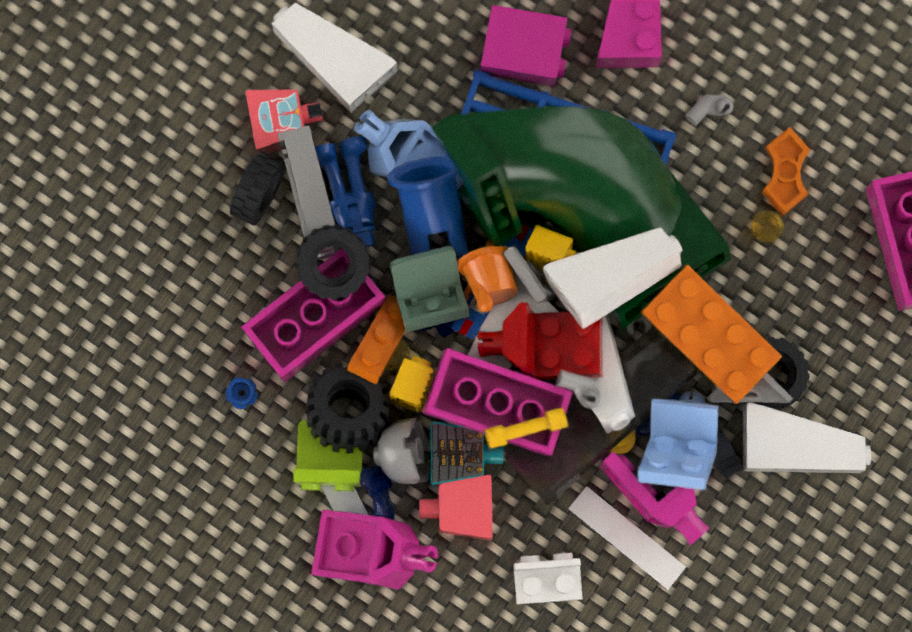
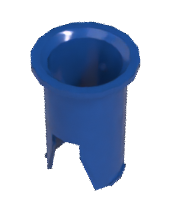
[387,157,470,260]

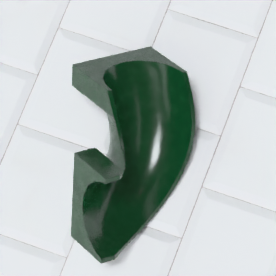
[431,106,731,329]

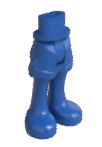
[315,136,376,248]

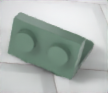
[390,246,470,333]

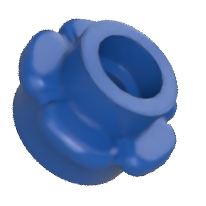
[225,377,258,409]

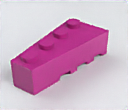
[595,0,662,68]

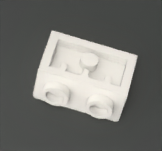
[513,553,583,605]

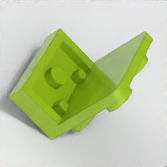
[293,420,363,492]

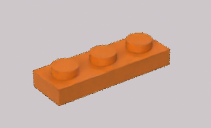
[347,294,406,384]

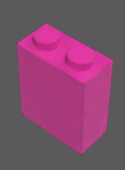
[481,5,572,87]

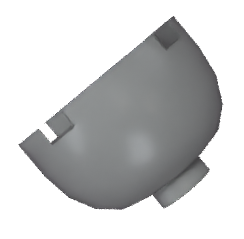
[374,418,431,484]

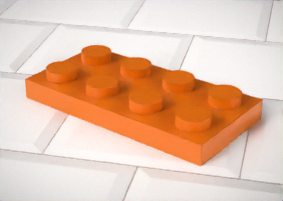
[640,265,782,404]

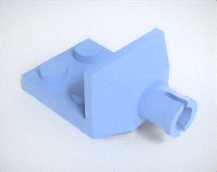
[354,110,463,189]
[638,391,718,490]

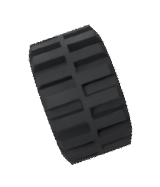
[306,363,390,454]

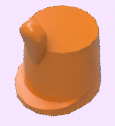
[457,246,518,312]

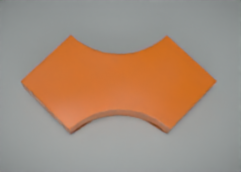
[762,127,811,217]

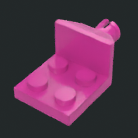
[600,452,710,545]
[311,509,438,590]

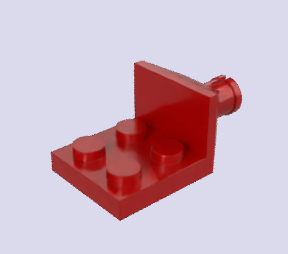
[477,302,603,380]

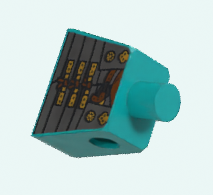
[431,422,503,487]

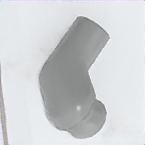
[685,94,734,126]
[556,370,601,409]

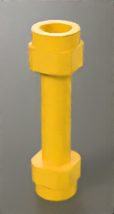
[485,408,568,449]

